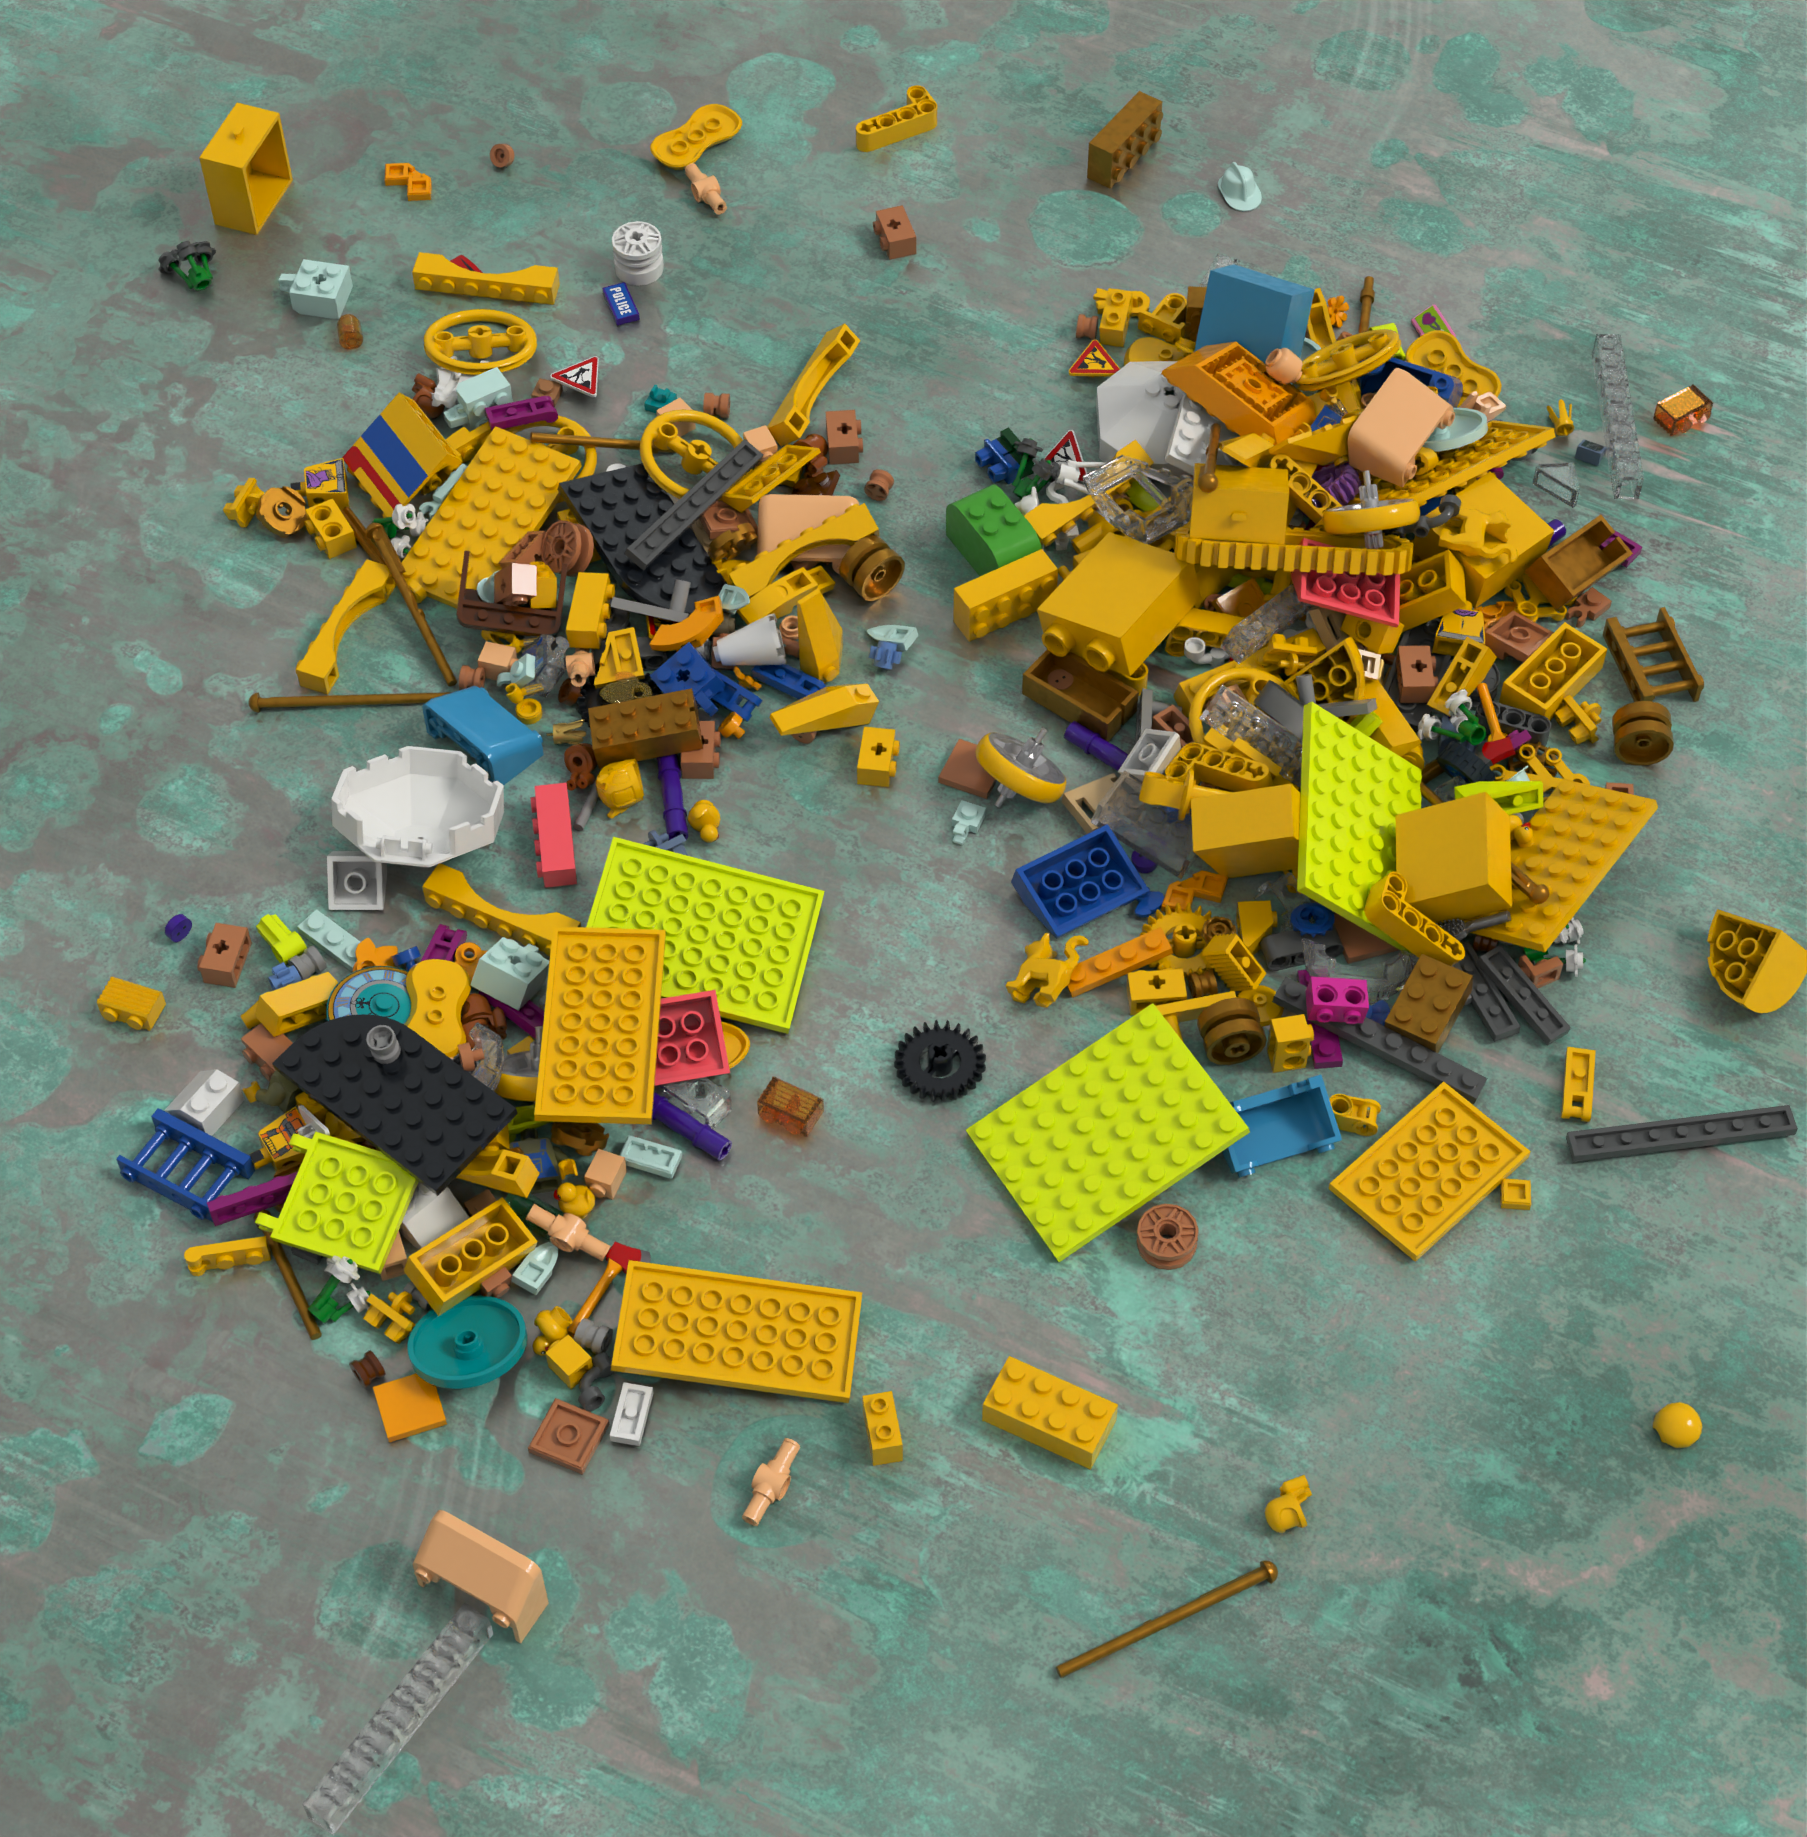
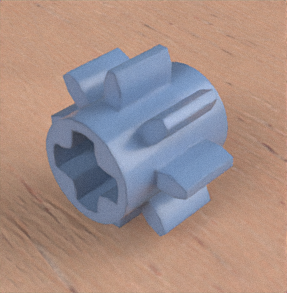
[868,640,902,670]
[268,962,302,991]

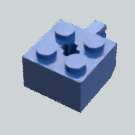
[650,642,726,717]

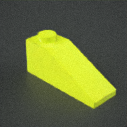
[1454,781,1544,815]

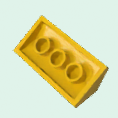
[720,444,821,513]
[1357,680,1422,757]

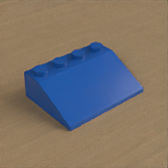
[1011,824,1150,939]

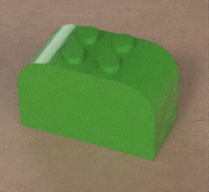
[946,484,1042,576]

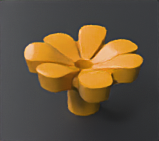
[1327,295,1349,328]
[733,666,762,691]

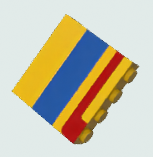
[342,392,463,524]

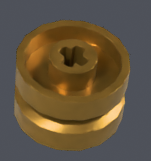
[839,535,905,601]
[1612,701,1674,766]
[1197,998,1267,1065]

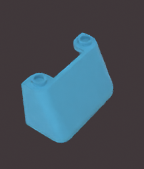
[422,686,544,785]
[1222,1075,1342,1178]

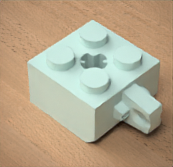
[279,259,353,320]
[443,367,513,432]
[470,937,549,1011]

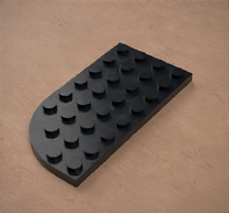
[557,463,737,615]
[272,1014,518,1196]

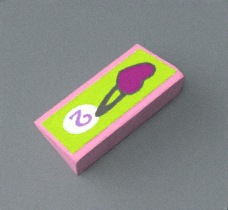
[1411,304,1456,337]

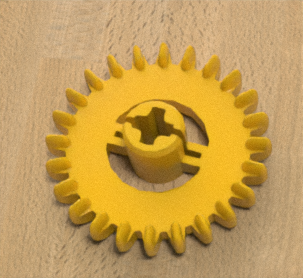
[1140,903,1220,980]

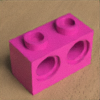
[1305,976,1369,1024]

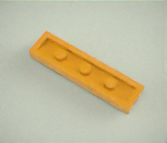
[1067,927,1173,998]

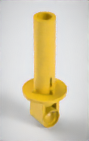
[1139,770,1233,821]

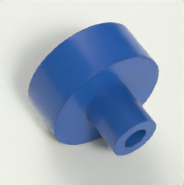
[391,946,421,971]

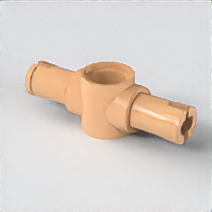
[685,163,727,215]
[566,648,595,687]
[525,1204,611,1261]
[742,1438,800,1527]

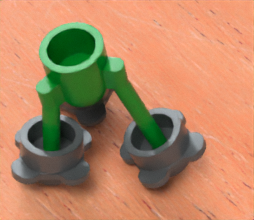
[158,241,216,291]
[1011,438,1059,499]

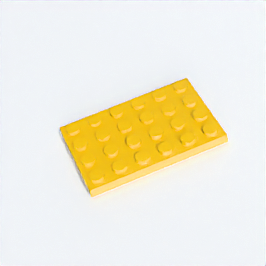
[1329,1082,1531,1262]

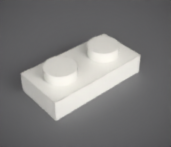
[610,1382,653,1446]

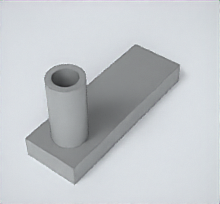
[611,579,691,622]
[1296,674,1377,717]
[1135,688,1182,744]

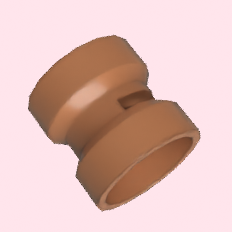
[703,392,730,418]

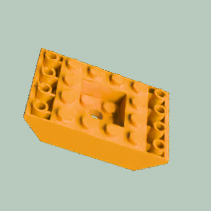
[1161,341,1318,445]

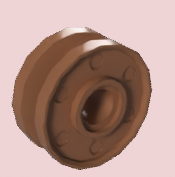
[541,520,594,577]
[1137,1204,1199,1270]

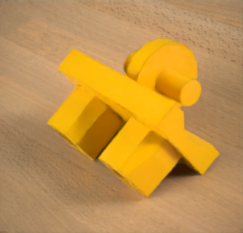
[223,478,264,527]
[1263,634,1317,676]
[1554,694,1602,745]
[363,1291,416,1344]

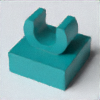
[644,385,677,413]

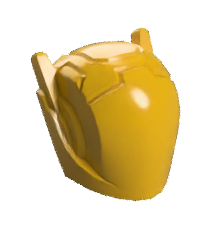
[596,758,644,819]

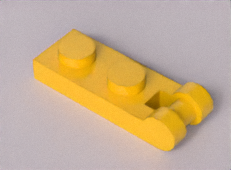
[1561,1046,1596,1122]
[184,1236,271,1276]

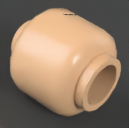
[1265,348,1303,385]

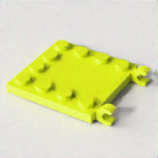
[255,1131,419,1274]

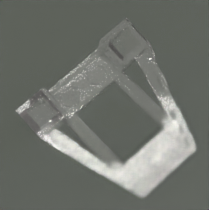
[1083,455,1193,544]

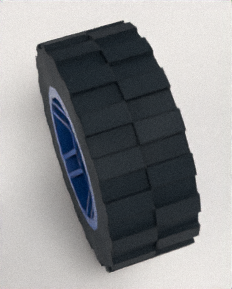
[1436,741,1496,785]

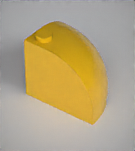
[1283,637,1365,724]
[1707,909,1807,1013]

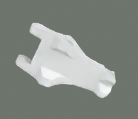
[432,356,489,409]

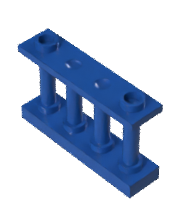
[116,1108,255,1222]

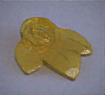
[599,671,652,704]

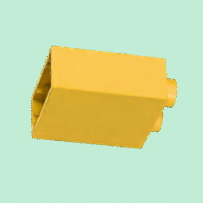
[1037,532,1201,676]

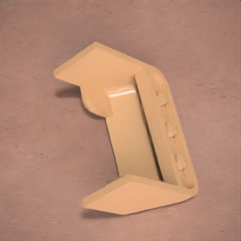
[413,1510,549,1643]

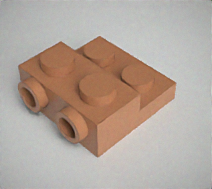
[1485,611,1554,662]

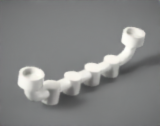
[1184,611,1317,668]

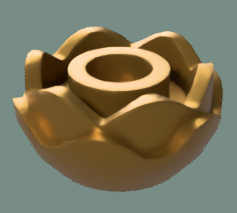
[1202,916,1236,944]

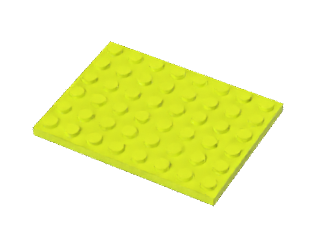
[1297,701,1422,956]
[586,837,825,1034]
[966,1003,1250,1262]

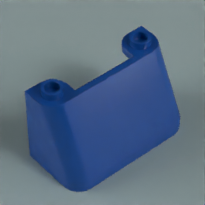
[1356,357,1463,408]

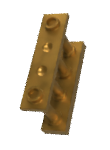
[1603,607,1704,702]

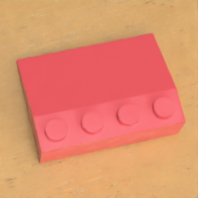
[1291,538,1400,628]
[655,990,730,1086]

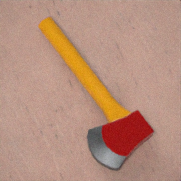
[1474,683,1515,767]
[567,1241,651,1338]

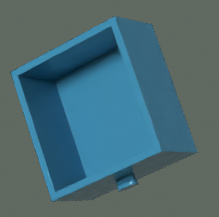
[1194,264,1315,364]

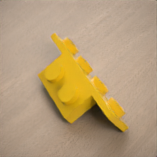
[1203,720,1301,790]

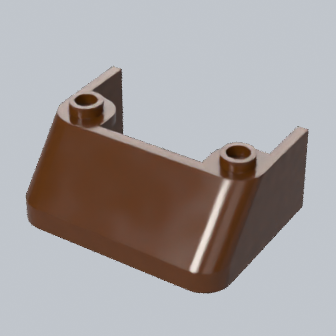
[457,551,568,638]

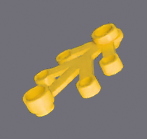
[1504,573,1577,623]
[1490,744,1590,803]

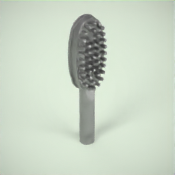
[1435,910,1511,941]

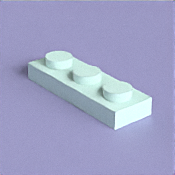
[297,909,360,972]

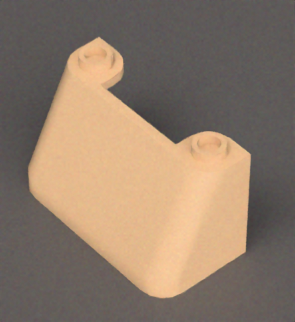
[1348,368,1455,488]
[757,494,860,574]

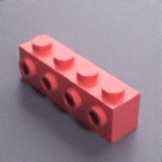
[530,782,577,888]

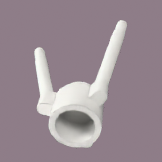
[1055,460,1110,495]

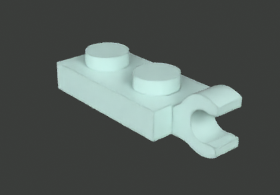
[419,463,468,520]

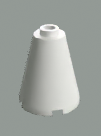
[713,613,787,666]

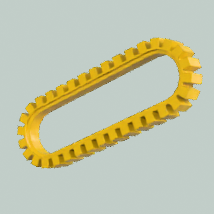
[1174,525,1414,575]

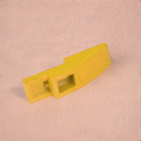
[421,421,492,496]
[737,565,835,625]

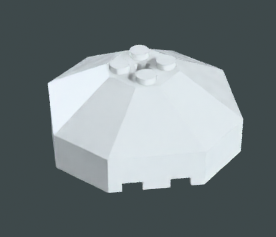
[1096,361,1190,484]
[331,746,504,867]

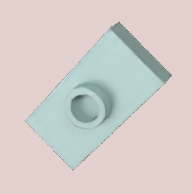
[619,1135,682,1179]

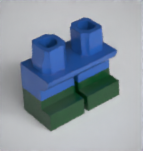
[975,427,1034,484]

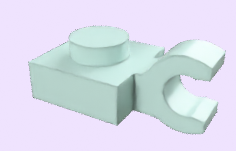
[497,653,535,689]
[952,800,986,845]

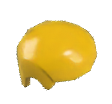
[1653,1402,1702,1448]

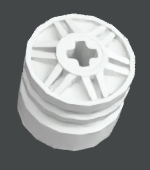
[612,221,664,286]

